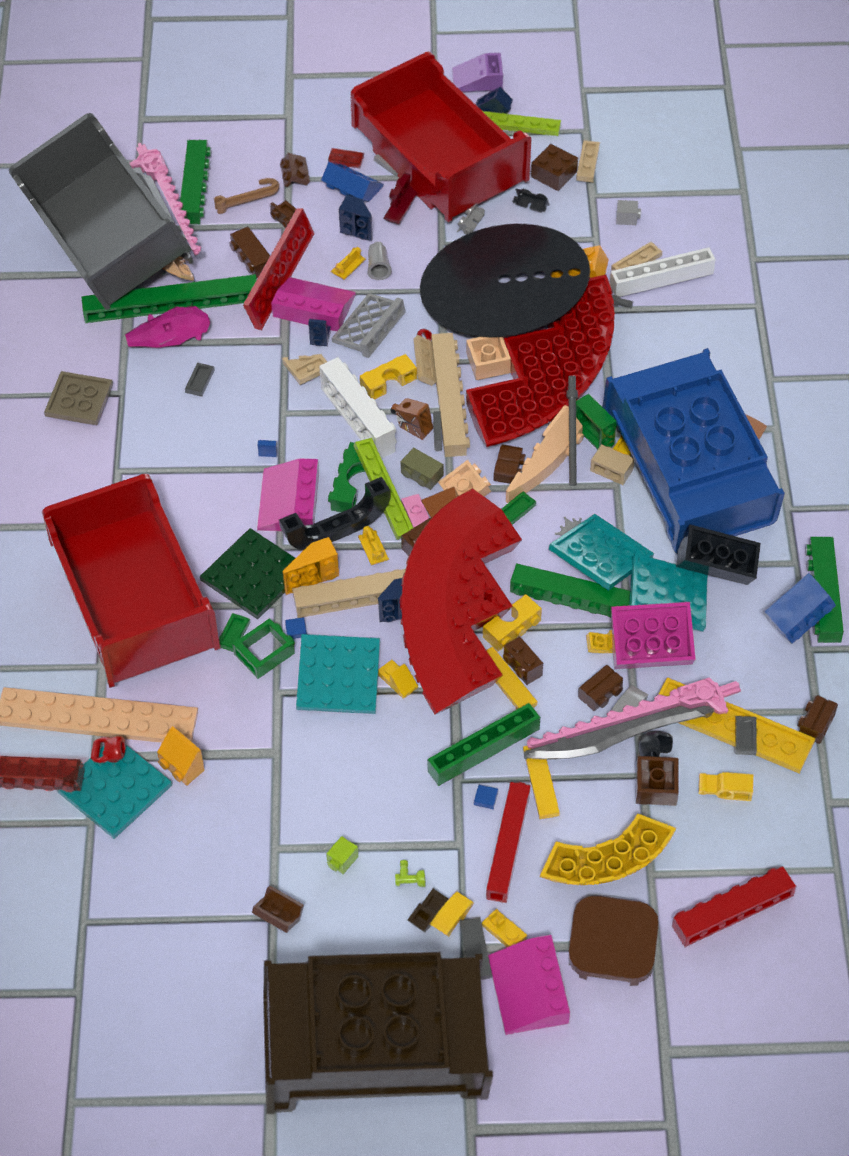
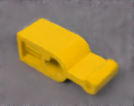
[698,772,753,801]

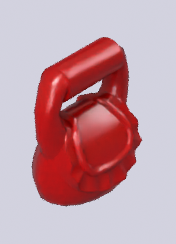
[91,736,125,763]

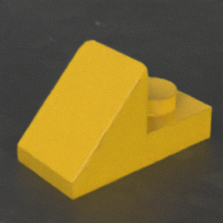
[378,659,418,699]

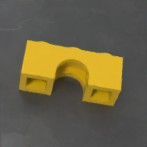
[359,354,417,400]
[483,594,542,652]

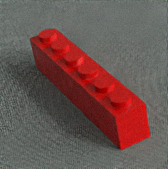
[672,866,796,947]

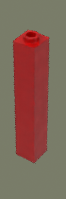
[486,782,531,903]

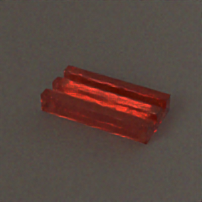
[328,148,364,169]

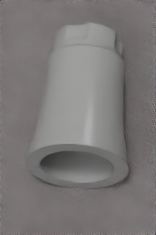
[367,242,392,280]

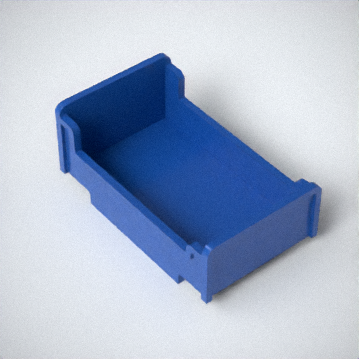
[602,348,785,554]

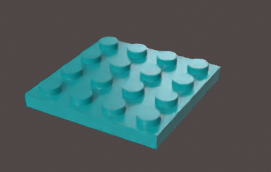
[548,514,654,590]
[629,553,708,632]
[296,634,380,714]
[56,744,172,839]

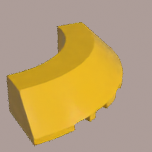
[540,813,676,885]

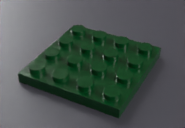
[200,528,295,620]

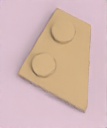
[282,354,327,385]

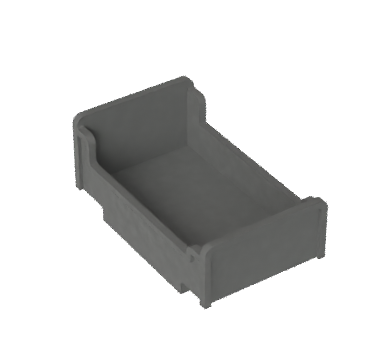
[9,113,192,310]

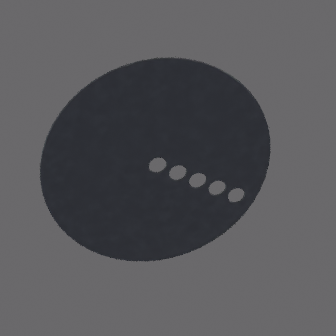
[420,224,590,338]

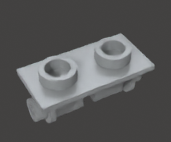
[457,203,485,234]

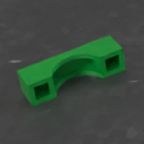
[328,442,365,512]

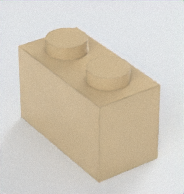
[590,444,634,485]

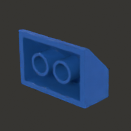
[321,161,384,202]
[764,573,836,644]

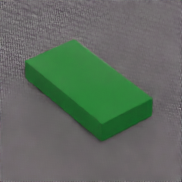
[502,491,536,525]
[219,613,250,652]

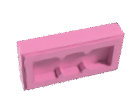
[401,494,429,528]

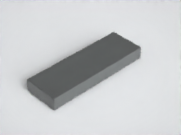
[459,918,492,980]

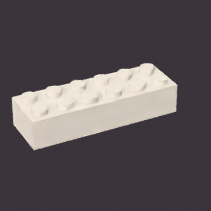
[319,357,397,459]

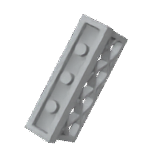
[331,293,406,358]

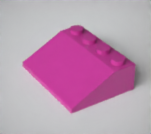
[272,277,356,332]
[257,458,319,531]
[611,602,696,670]
[488,935,570,1035]

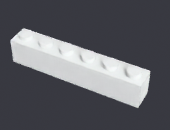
[610,247,716,297]

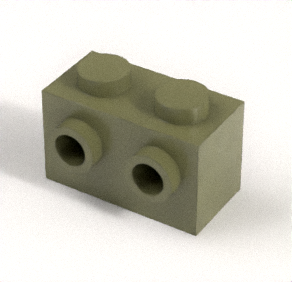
[400,447,444,490]

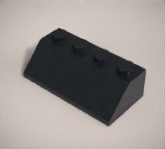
[676,524,761,585]

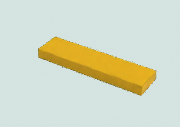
[487,646,538,709]
[523,746,560,820]

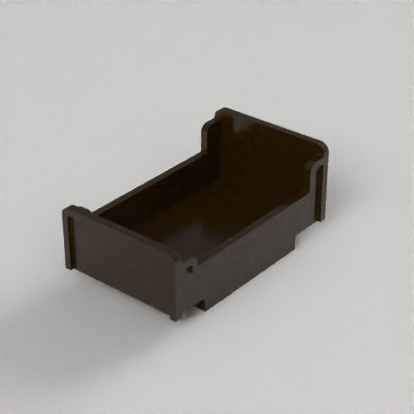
[263,952,493,1114]

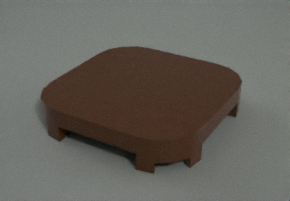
[568,896,659,986]

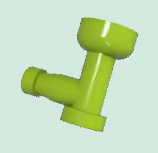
[395,860,426,887]

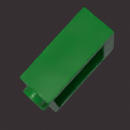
[576,393,617,450]
[233,618,295,679]

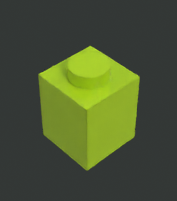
[326,836,359,874]

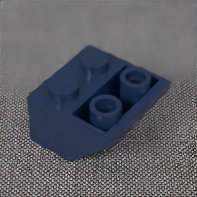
[339,195,373,242]
[378,578,403,622]

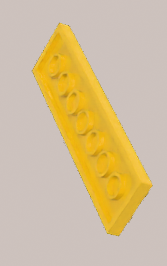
[659,677,816,774]

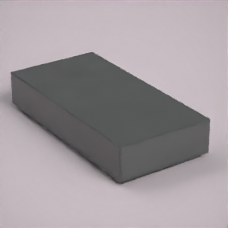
[185,362,215,397]
[433,411,442,452]
[735,716,757,755]

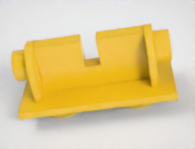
[331,247,366,280]
[358,526,389,565]

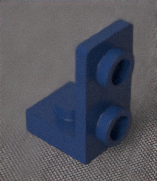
[308,319,331,347]

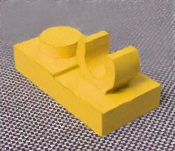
[482,909,527,947]

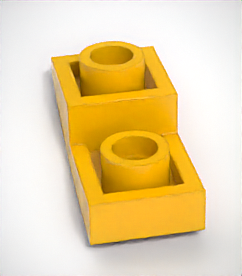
[586,630,613,653]
[430,891,474,937]

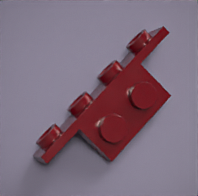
[384,173,417,224]

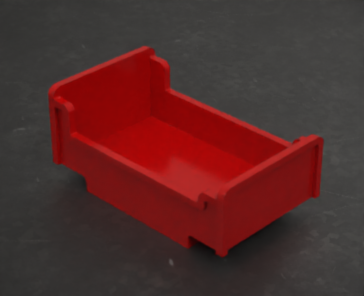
[350,51,532,222]
[42,474,220,688]

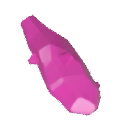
[125,306,210,348]

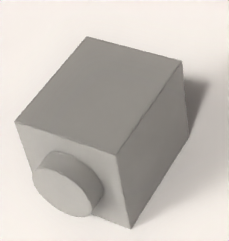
[616,200,641,225]

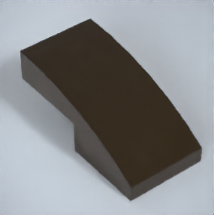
[407,889,449,933]

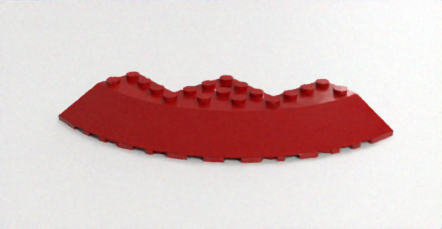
[466,274,615,447]
[400,488,522,715]

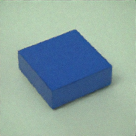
[257,440,278,457]
[285,617,307,639]
[474,785,498,810]

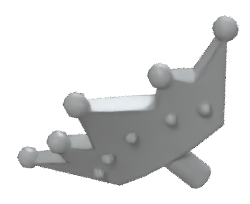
[555,517,582,536]

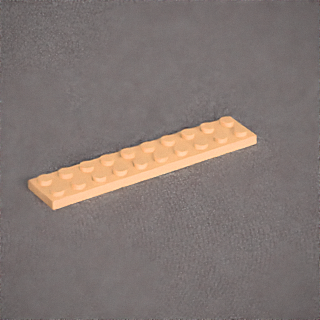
[0,687,198,743]

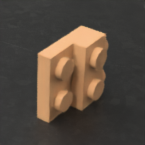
[438,460,491,497]

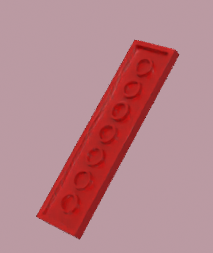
[243,208,315,331]

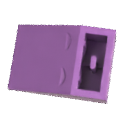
[452,53,503,92]

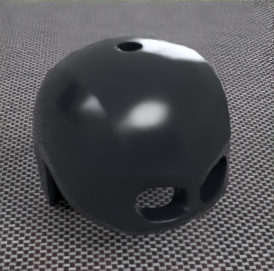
[639,731,673,757]

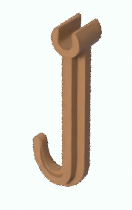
[214,178,280,214]

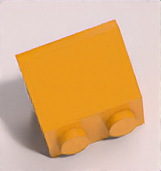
[157,726,205,786]

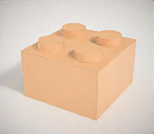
[466,337,511,380]

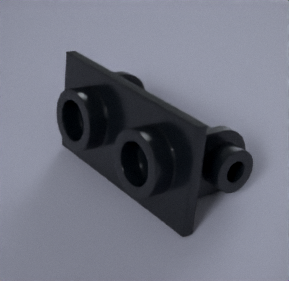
[513,188,550,213]

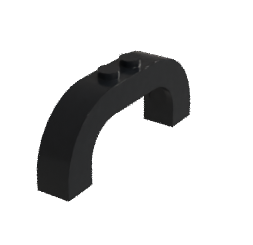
[279,477,390,550]

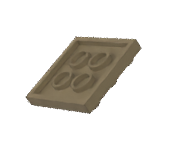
[44,371,113,425]

